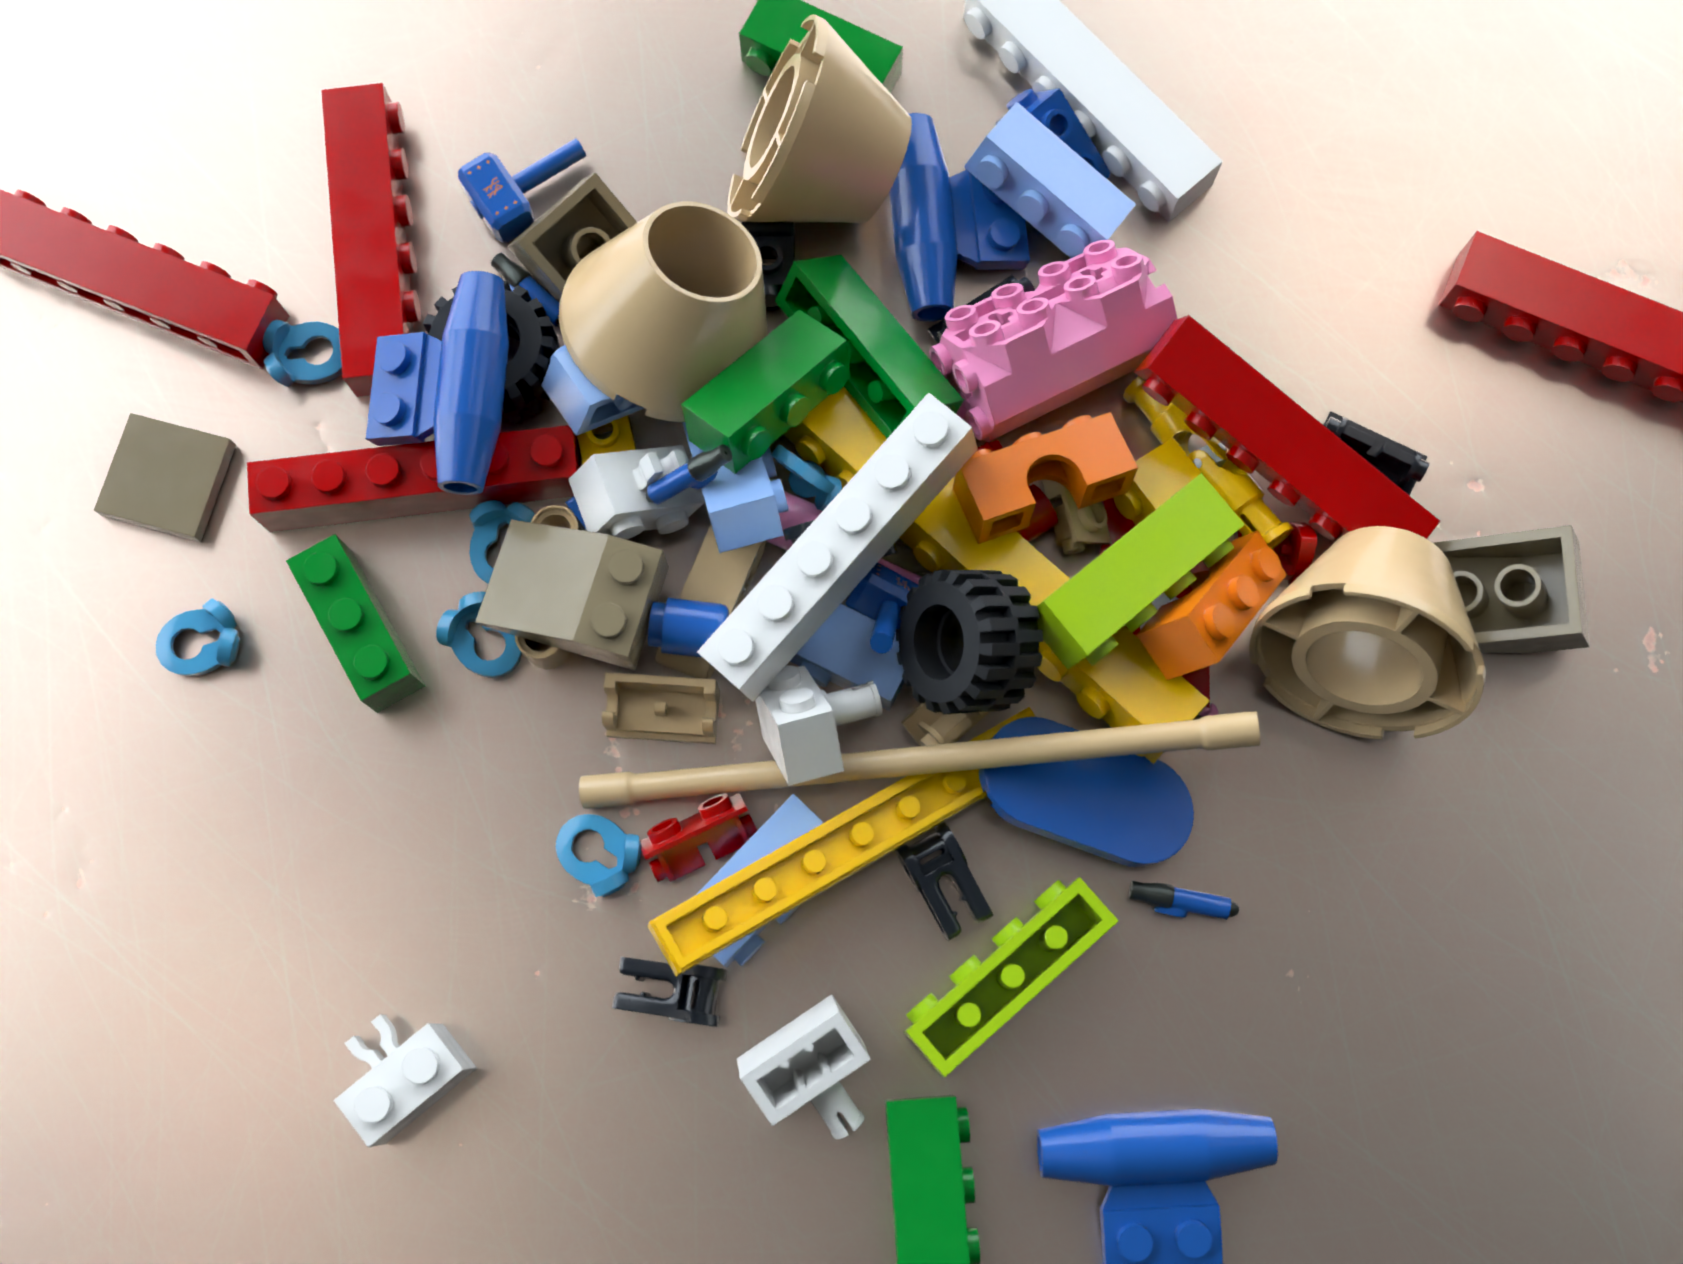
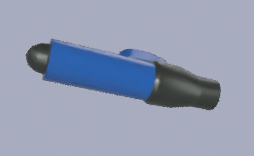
[491,253,560,326]
[645,444,732,504]
[1129,881,1239,920]

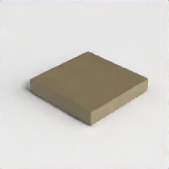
[93,413,236,542]

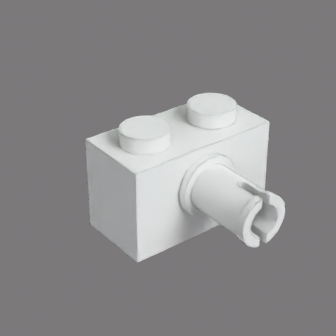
[755,665,883,786]
[737,994,871,1139]

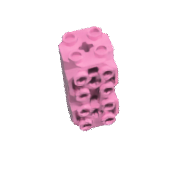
[929,240,1177,442]

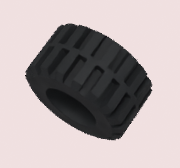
[423,280,560,425]
[896,570,1043,714]

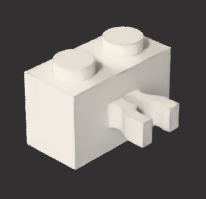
[568,445,705,539]
[333,1014,477,1148]

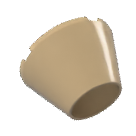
[727,14,912,223]
[559,201,768,422]
[1249,526,1486,740]

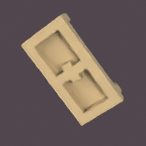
[602,672,720,744]

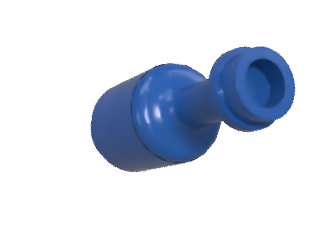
[648,598,729,658]

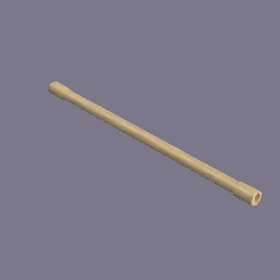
[579,711,1260,809]

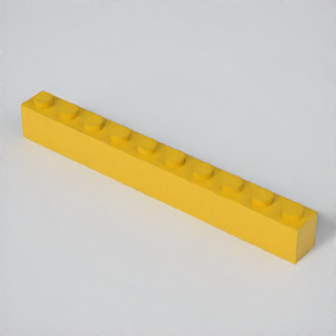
[784,386,1210,764]

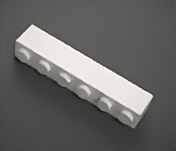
[963,0,1223,222]
[697,393,978,702]

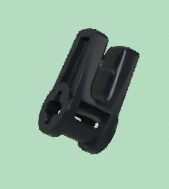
[895,822,993,941]
[612,957,727,1027]

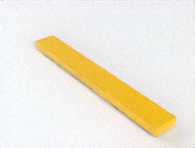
[647,707,1036,977]

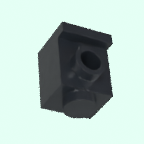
[742,222,795,307]

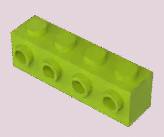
[1037,473,1245,669]
[904,877,1118,1077]

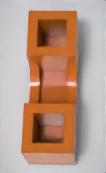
[953,412,1138,544]
[1137,530,1287,680]

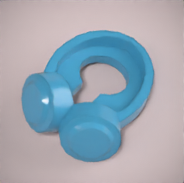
[263,320,342,387]
[771,444,842,511]
[469,500,535,584]
[436,591,522,678]
[156,598,240,677]
[555,814,642,897]

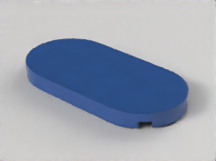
[979,717,1194,867]

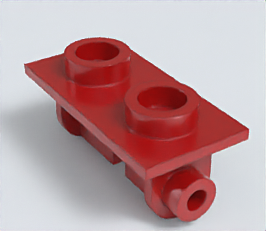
[641,793,758,883]

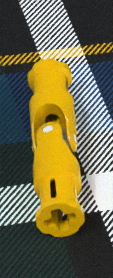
[1123,376,1294,549]

